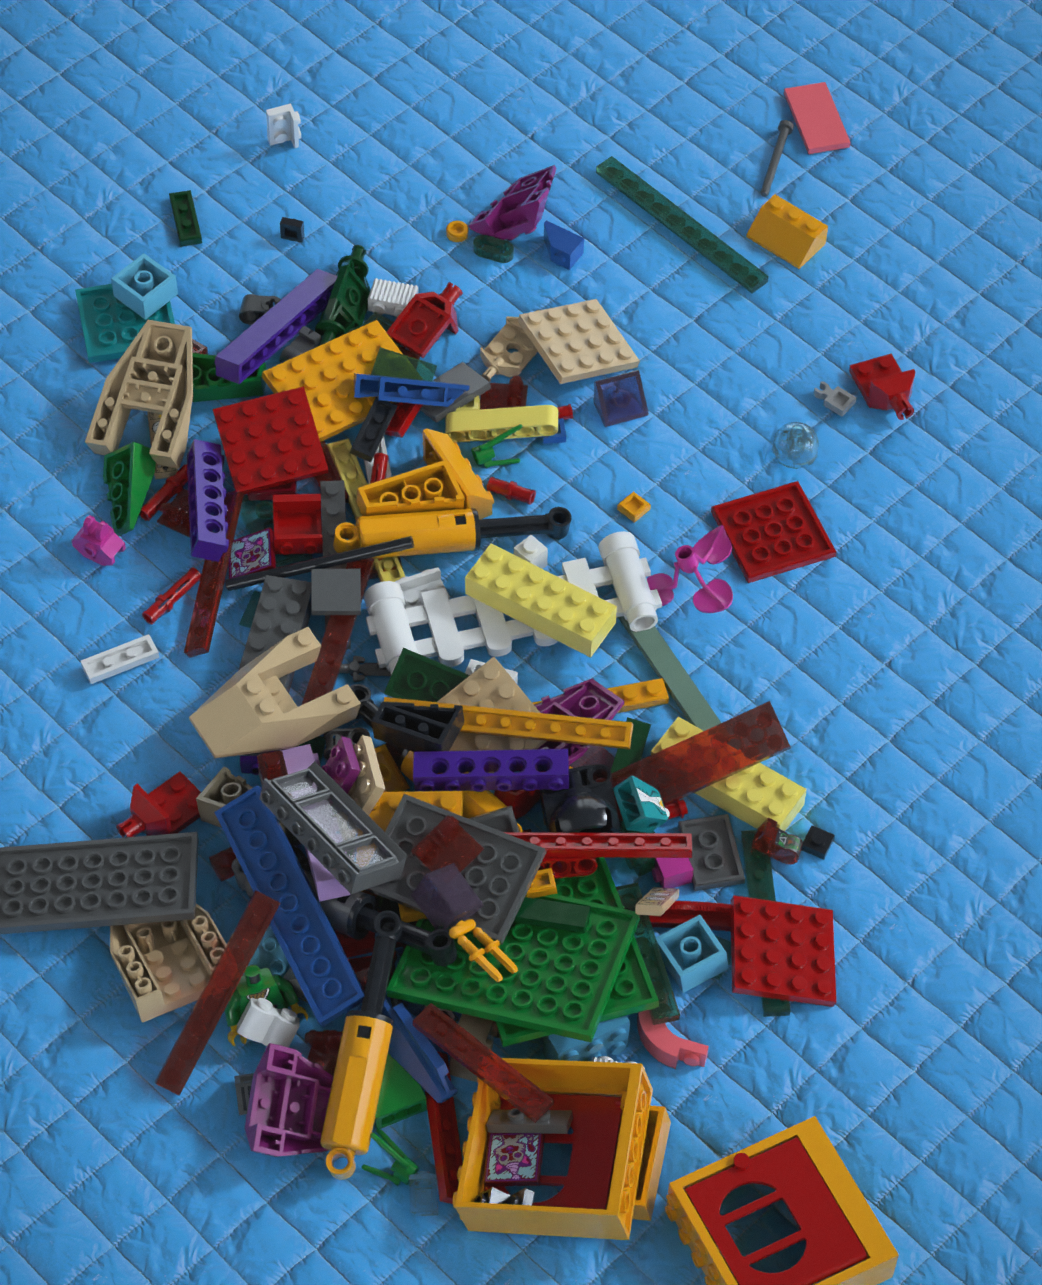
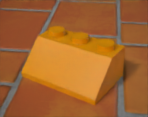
[746,194,828,269]

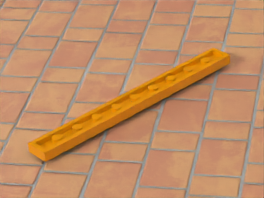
[384,697,633,749]

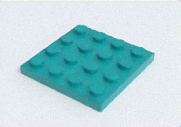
[75,284,175,363]

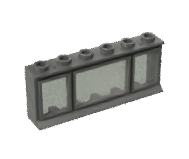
[259,761,407,894]

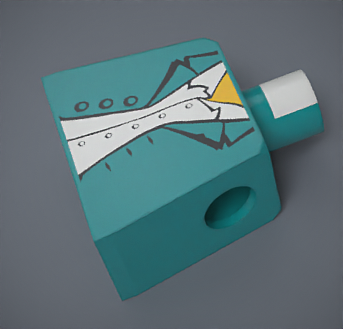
[613,775,669,833]

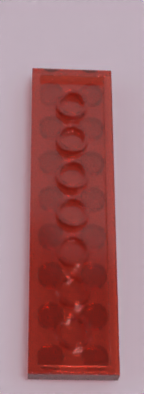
[596,701,791,825]

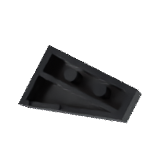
[372,702,464,752]

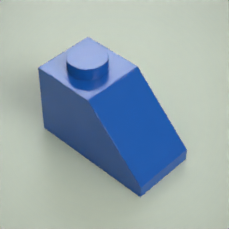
[544,220,584,270]

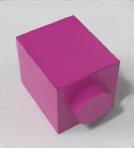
[652,858,693,888]

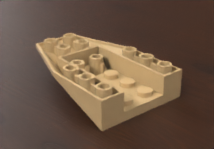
[110,904,240,1023]

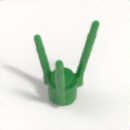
[471,424,523,469]
[362,1128,420,1186]

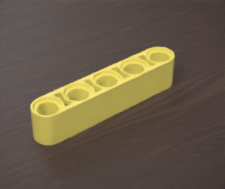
[445,405,558,442]

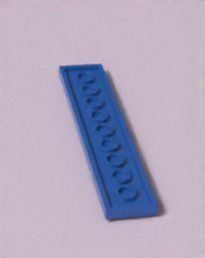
[214,785,365,1027]

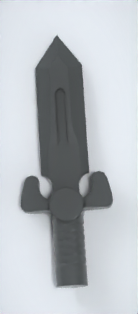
[329,656,391,682]

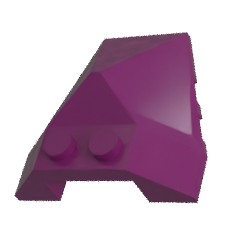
[468,165,557,242]
[534,678,624,765]
[245,1043,333,1157]

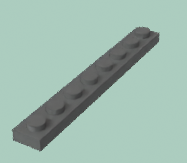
[320,480,351,650]

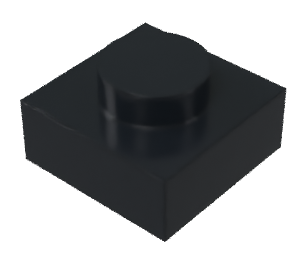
[280,217,305,243]
[801,825,835,859]

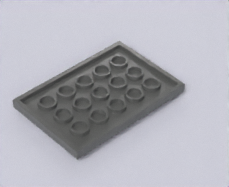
[366,794,546,945]

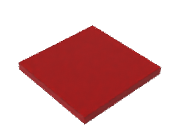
[711,481,836,583]

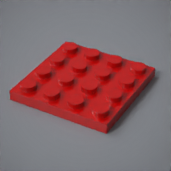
[213,386,329,496]
[730,895,836,1007]

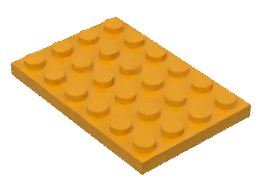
[262,320,422,442]

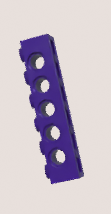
[187,439,229,562]
[413,749,569,792]

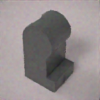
[279,326,321,363]

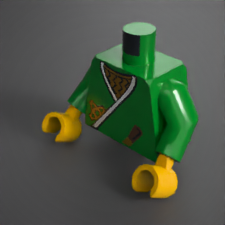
[223,965,308,1047]

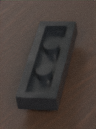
[350,396,398,463]

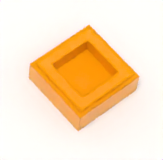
[617,491,651,523]

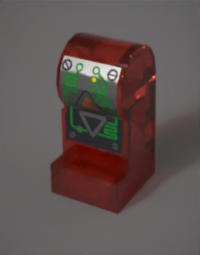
[751,817,803,865]

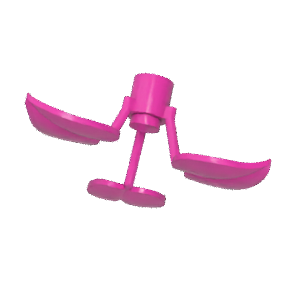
[646,525,733,613]

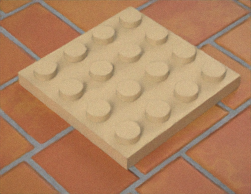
[518,299,640,384]
[437,657,546,773]

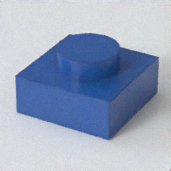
[542,418,566,444]

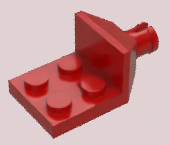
[386,282,463,358]
[849,353,916,420]
[116,771,201,838]

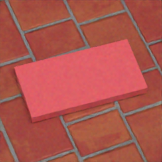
[784,82,850,154]

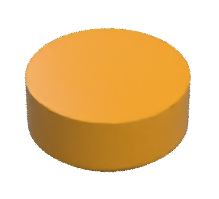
[446,221,468,242]

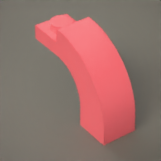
[637,991,709,1069]

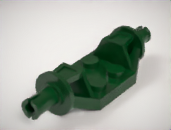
[315,245,371,347]

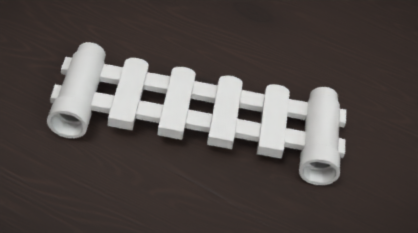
[364,531,662,675]

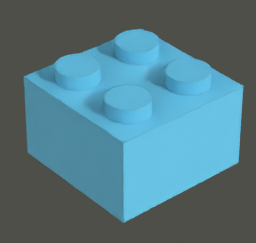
[111,253,178,320]
[655,915,729,993]

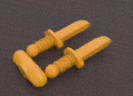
[449,919,518,982]

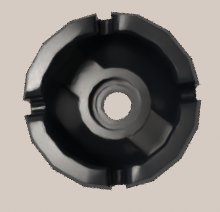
[539,764,623,833]

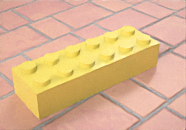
[465,543,617,658]
[650,717,807,840]

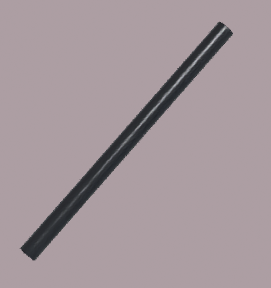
[225,536,414,591]

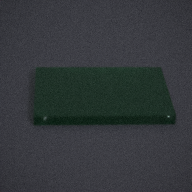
[371,347,437,381]

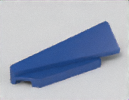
[354,373,470,407]
[357,998,458,1103]

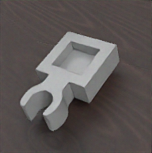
[814,381,856,417]

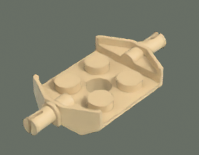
[480,310,539,381]

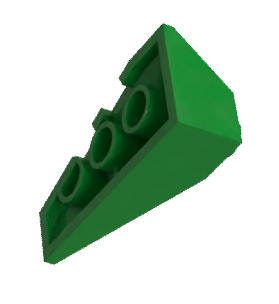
[103,442,156,536]

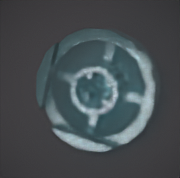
[772,421,819,469]

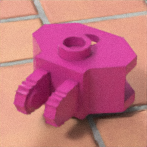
[72,515,126,566]

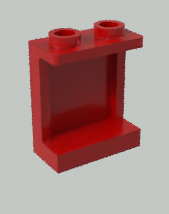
[273,494,323,555]

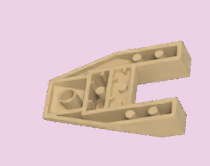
[85,320,193,469]
[189,627,361,758]

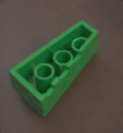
[192,353,266,402]

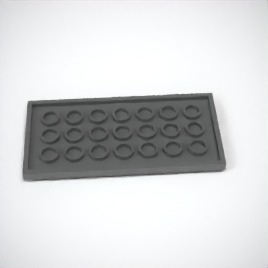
[0,832,199,934]

